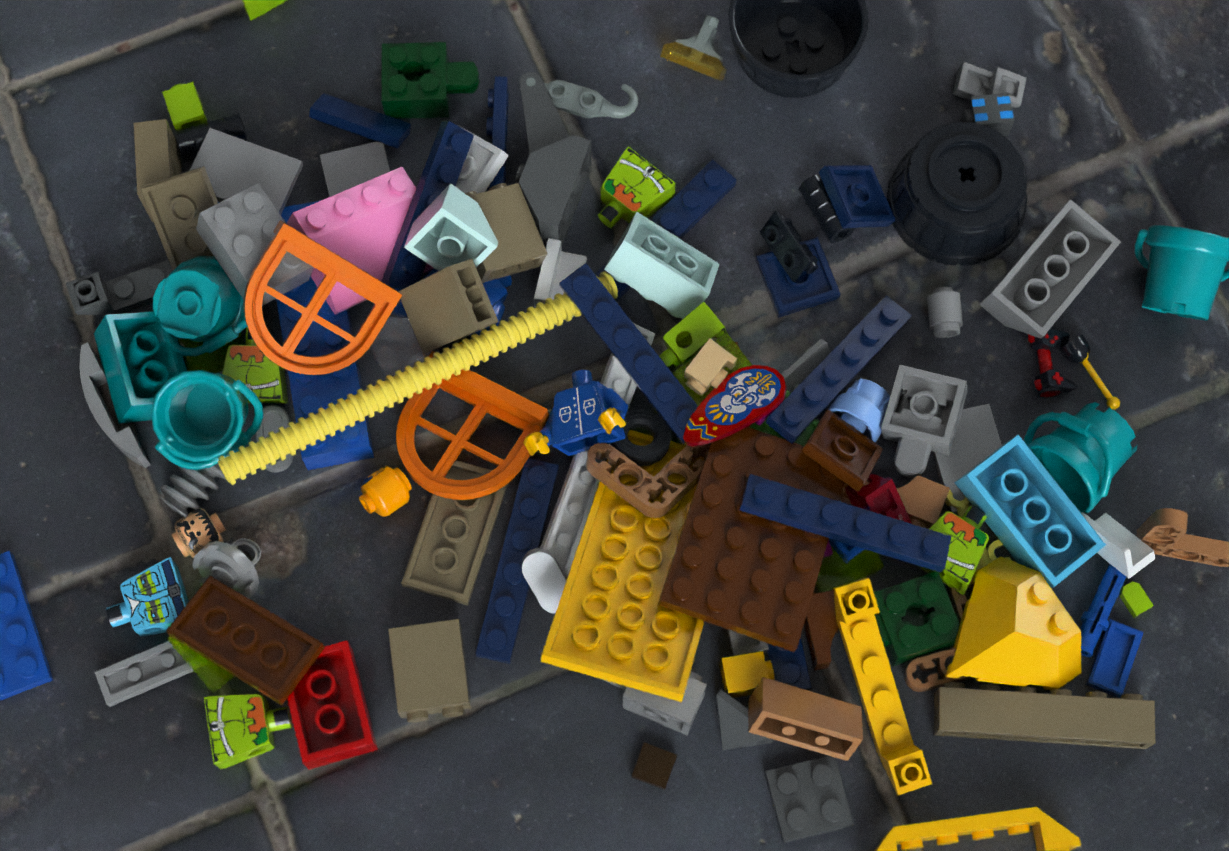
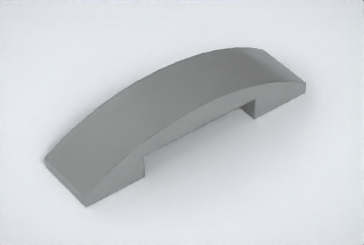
[79,342,151,468]

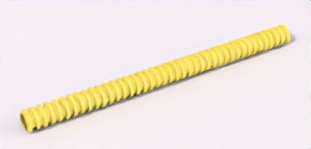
[218,271,618,485]

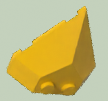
[945,556,1081,690]

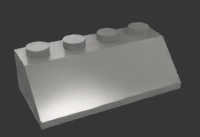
[979,199,1121,338]

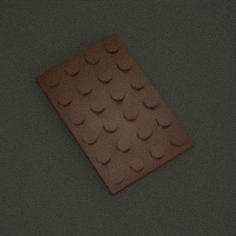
[658,427,845,652]

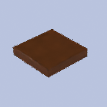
[801,409,883,492]

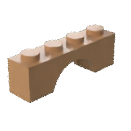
[841,475,950,529]

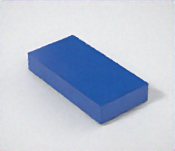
[1086,619,1144,698]

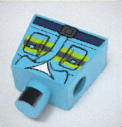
[106,557,189,636]

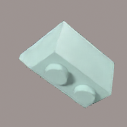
[404,183,499,271]

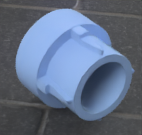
[828,378,890,442]

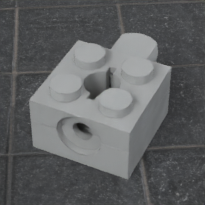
[881,365,968,478]
[601,671,707,736]

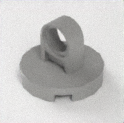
[193,538,261,599]

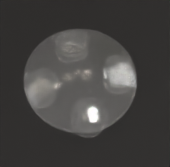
[372,317,439,377]

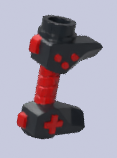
[1028,328,1078,398]

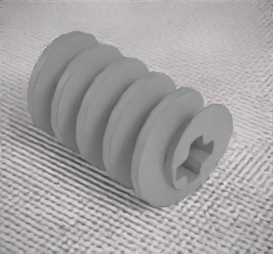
[160,464,226,518]

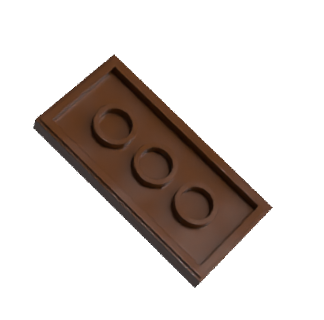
[166,575,325,705]

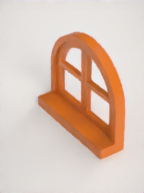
[243,220,402,375]
[396,351,549,500]

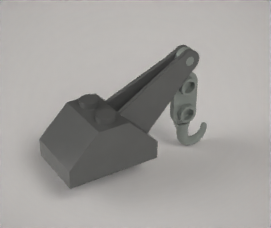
[515,72,639,248]

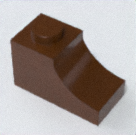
[804,590,840,671]

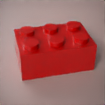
[287,640,378,770]

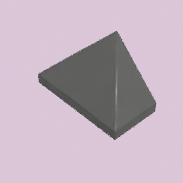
[715,689,774,750]

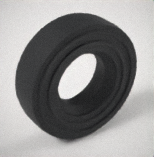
[610,407,671,466]

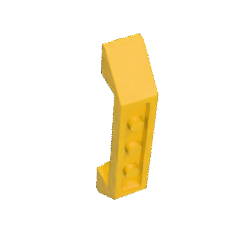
[834,577,932,795]
[875,807,1081,851]

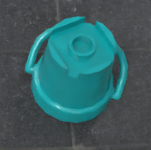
[1134,225,1229,320]
[153,256,247,356]
[151,370,264,470]
[1024,402,1137,514]

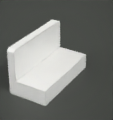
[534,238,587,318]
[1081,512,1155,579]

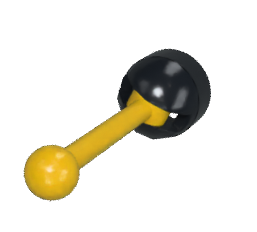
[1060,335,1120,410]

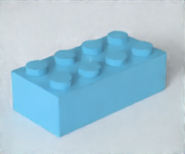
[954,435,1106,588]

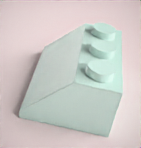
[604,212,720,319]

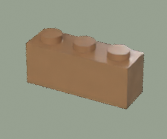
[748,677,863,761]

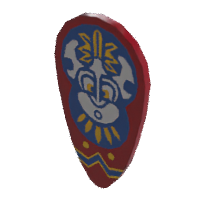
[683,365,787,447]

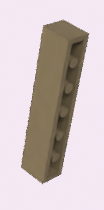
[934,682,1156,749]

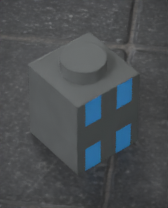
[962,92,1014,136]

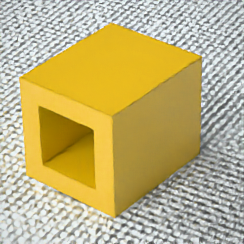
[719,651,774,698]

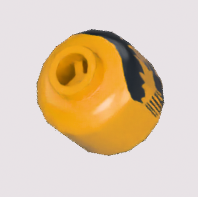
[359,466,412,517]

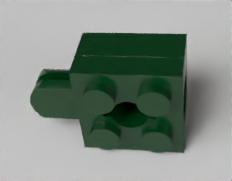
[381,42,480,119]
[874,571,960,667]

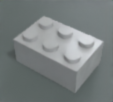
[196,183,314,306]

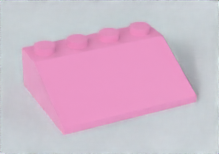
[286,167,434,315]

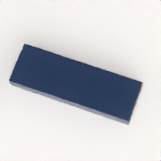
[309,93,411,148]

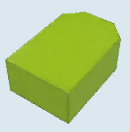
[1119,582,1154,618]

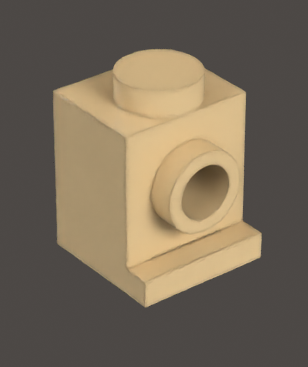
[684,338,737,396]

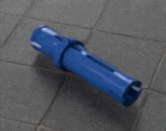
[1080,563,1126,657]

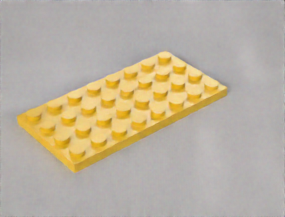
[541,430,705,702]

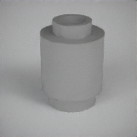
[927,287,963,338]

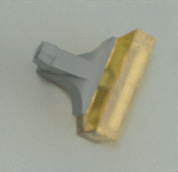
[660,15,727,82]

